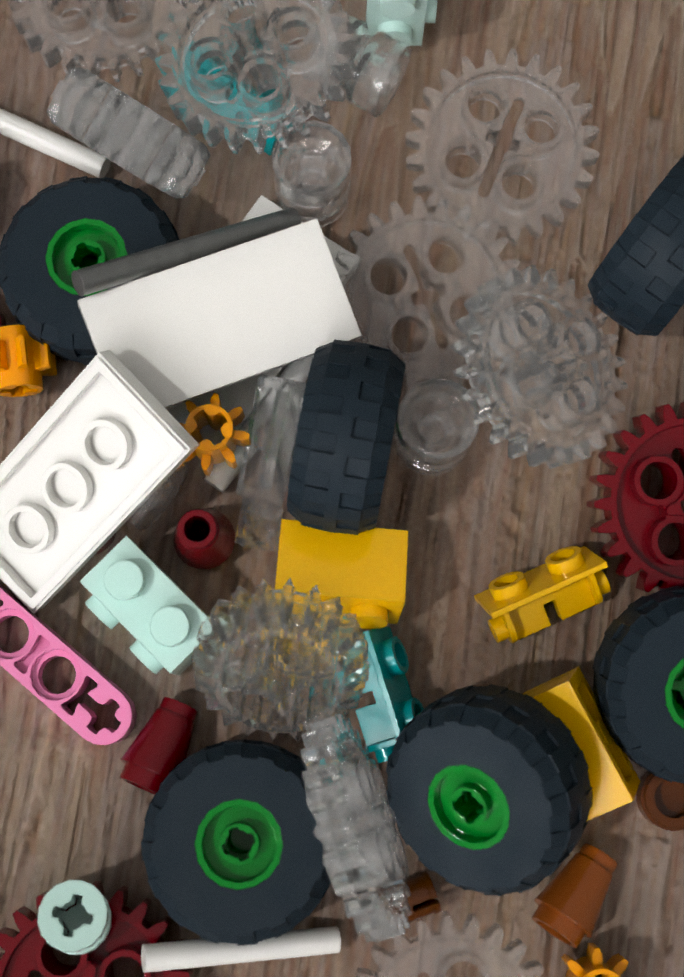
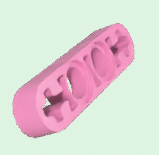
[0,584,137,745]

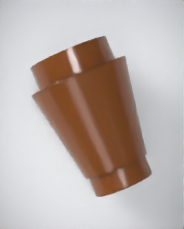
[531,843,618,949]

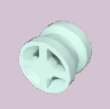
[37,880,112,955]

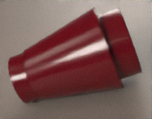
[174,508,235,569]
[119,697,198,795]

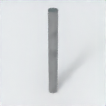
[72,207,301,296]

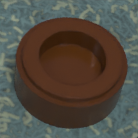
[636,771,684,831]

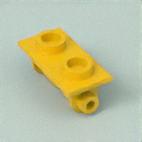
[474,546,611,643]

